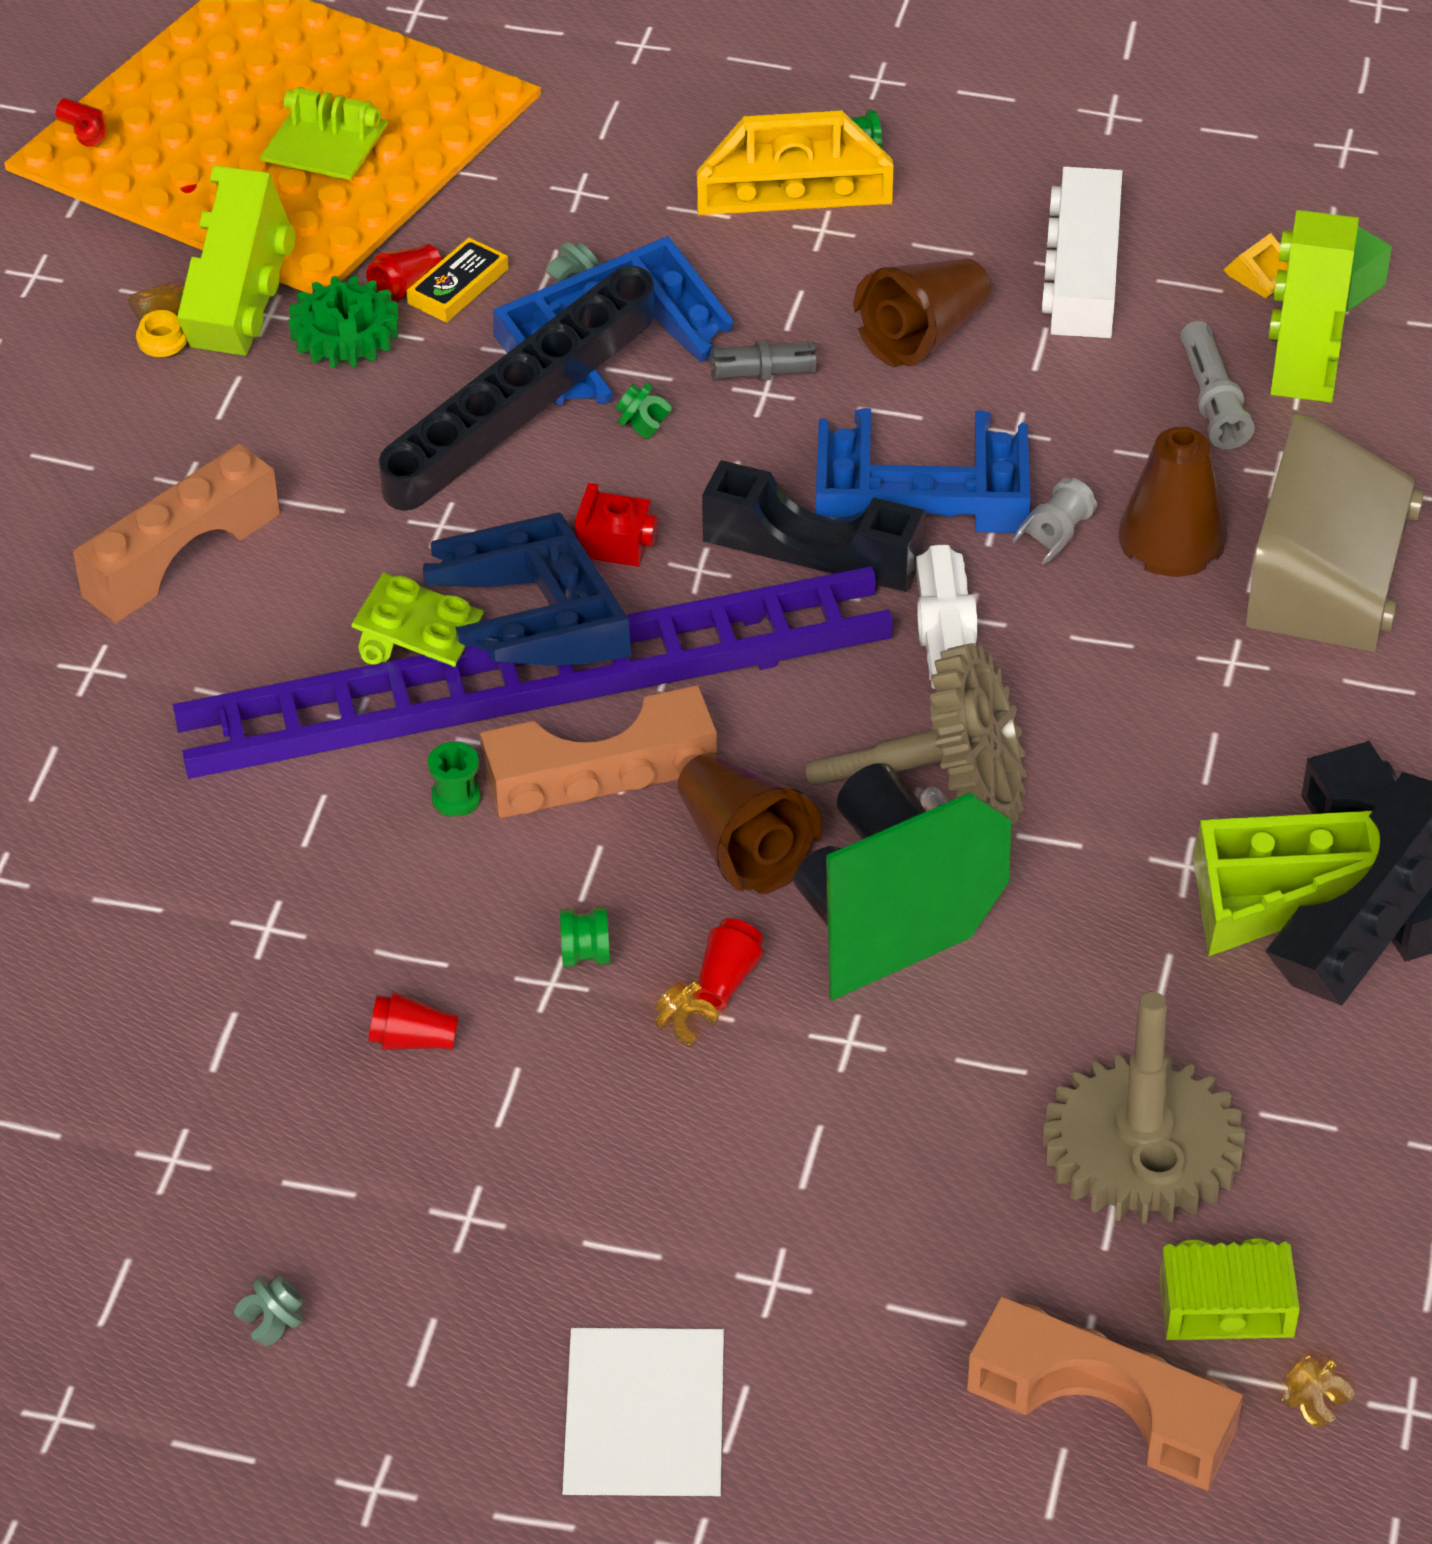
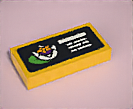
[407,237,509,323]

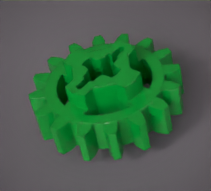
[288,276,399,368]

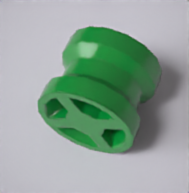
[559,906,610,968]

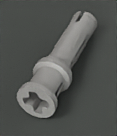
[1180,321,1255,450]

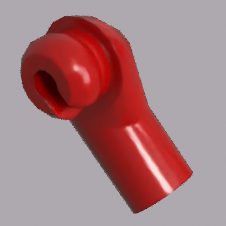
[55,98,108,147]

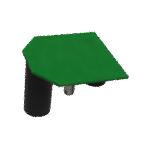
[794,763,1011,1001]

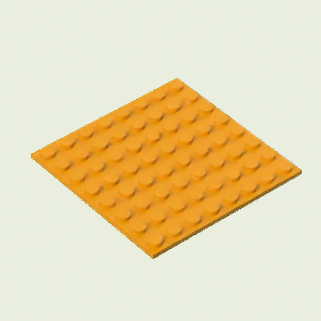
[4,0,541,294]

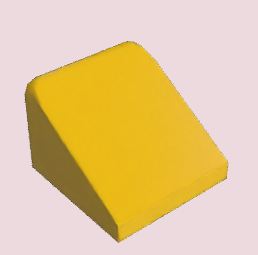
[1223,233,1289,298]

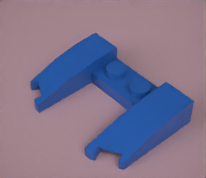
[493,236,733,405]
[815,408,1030,533]

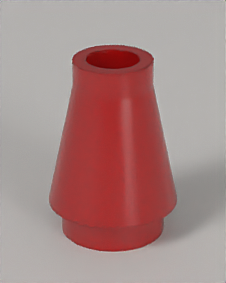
[366,244,442,301]
[693,918,764,1010]
[368,991,459,1050]

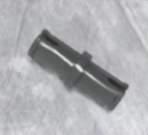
[710,340,816,381]

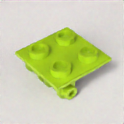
[260,86,388,180]
[351,572,484,667]

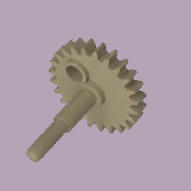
[805,643,1027,826]
[1043,992,1245,1224]

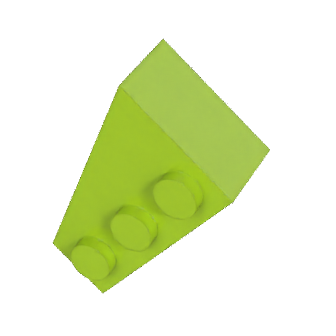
[177,165,295,356]
[1268,210,1359,403]

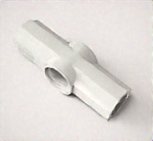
[916,545,977,689]

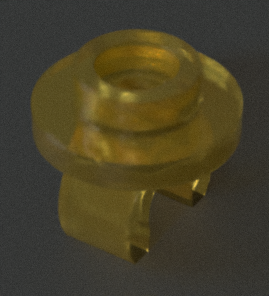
[654,982,719,1048]
[1282,1355,1355,1428]

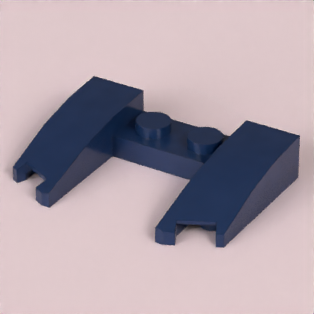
[422,512,631,666]

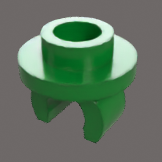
[614,381,672,439]

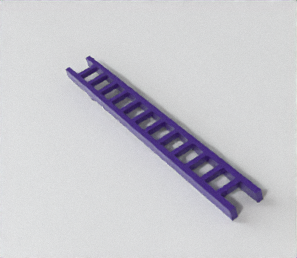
[172,566,893,779]

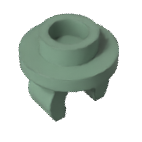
[546,241,599,284]
[233,1275,304,1347]

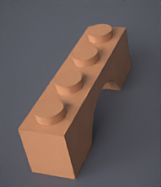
[73,444,280,623]
[479,685,717,819]
[967,1296,1243,1491]

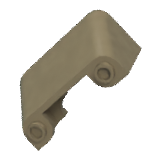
[1245,415,1424,652]

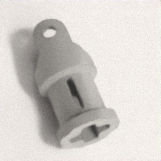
[1012,478,1097,566]

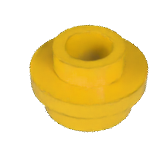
[136,310,187,357]

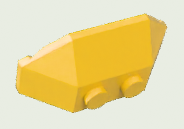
[697,111,894,215]

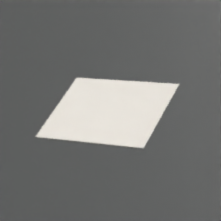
[562,1328,724,1496]

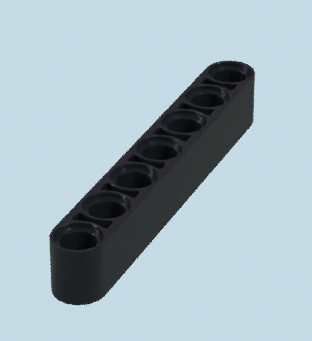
[379,265,654,511]

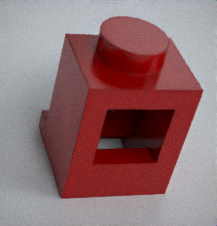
[575,483,659,567]

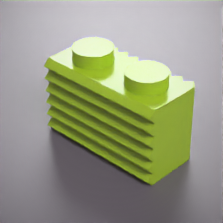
[1159,1238,1300,1340]

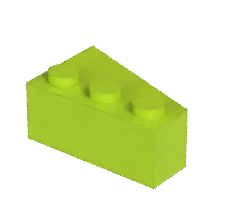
[1193,811,1380,957]

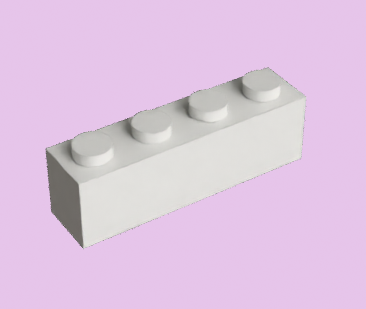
[1042,166,1122,338]

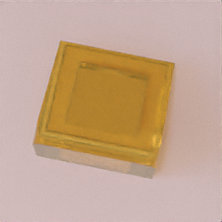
[127,281,184,322]

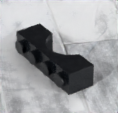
[702,460,925,592]
[1301,741,1432,962]
[1265,772,1432,1006]

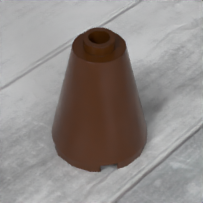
[853,258,991,367]
[1119,427,1226,577]
[678,753,823,894]

